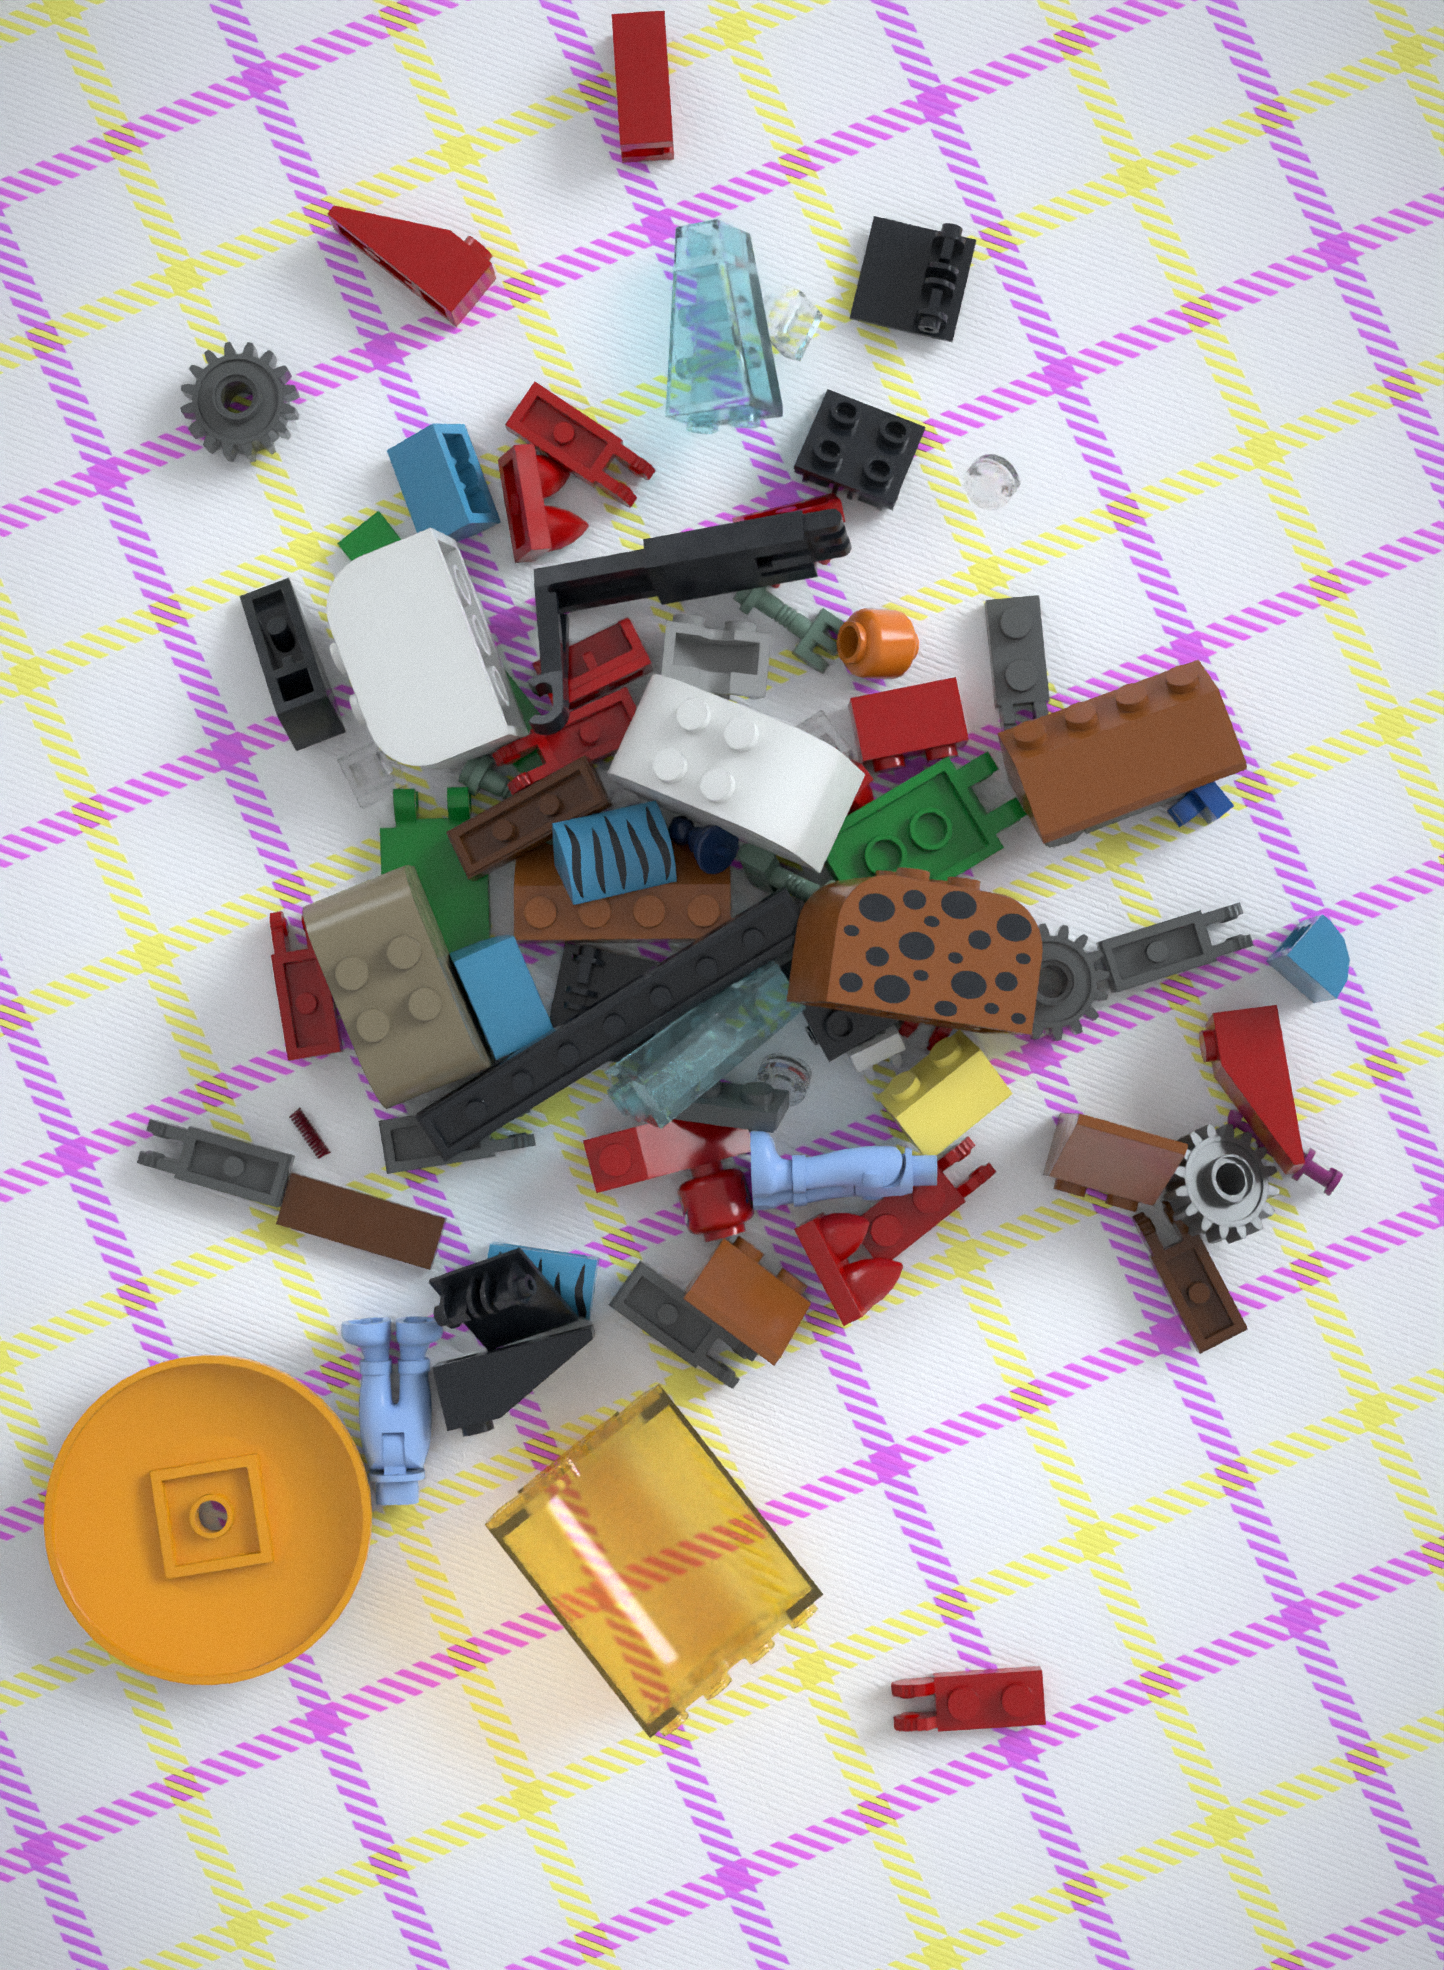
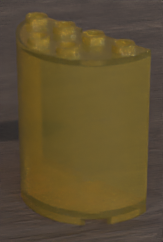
[484,1384,824,1738]

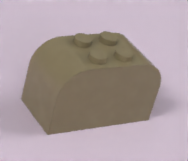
[303,865,495,1109]

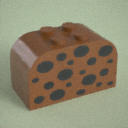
[786,868,1043,1035]

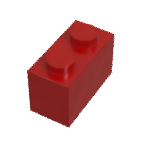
[848,677,969,773]

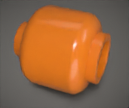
[836,608,919,680]

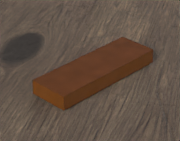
[446,755,613,882]
[276,1172,447,1270]

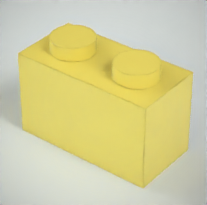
[876,1030,1013,1155]

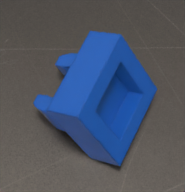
[1166,781,1234,828]

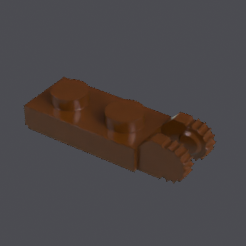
[1132,1200,1248,1354]

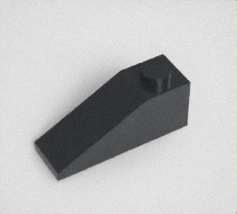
[239,577,346,751]
[432,1324,596,1437]

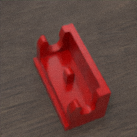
[532,617,653,712]

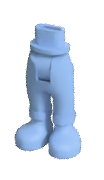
[750,1131,937,1210]
[341,1316,443,1505]

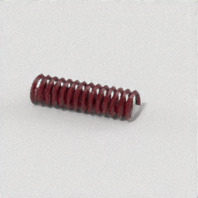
[289,1107,331,1159]

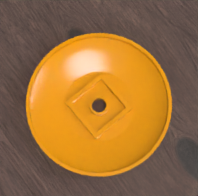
[44,1354,372,1685]

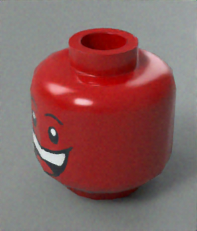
[677,1160,754,1242]

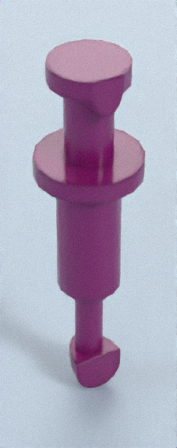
[1227,1110,1343,1196]

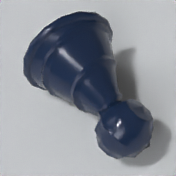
[668,816,739,874]

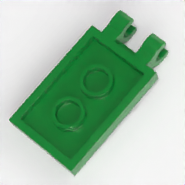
[824,751,1027,881]
[380,787,491,986]

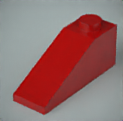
[327,205,496,327]
[1199,1005,1305,1175]
[583,1117,751,1193]

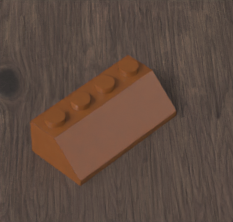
[997,659,1247,844]
[514,841,731,944]

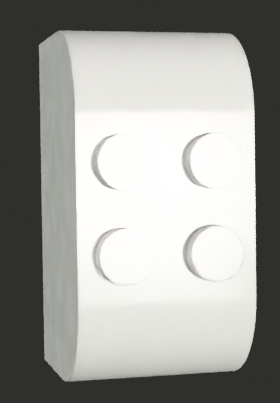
[326,528,529,769]
[607,674,865,873]

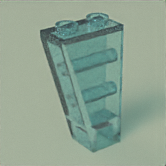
[665,219,783,434]
[604,962,805,1129]

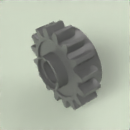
[180,342,300,462]
[1030,923,1109,1041]
[1163,1124,1280,1244]

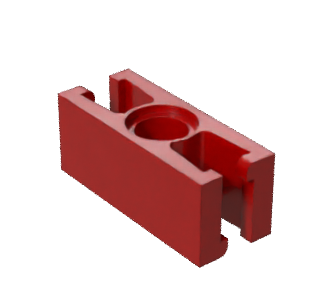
[611,10,674,163]

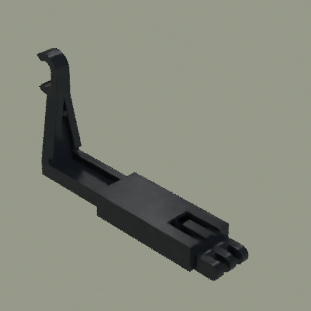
[527,509,852,735]

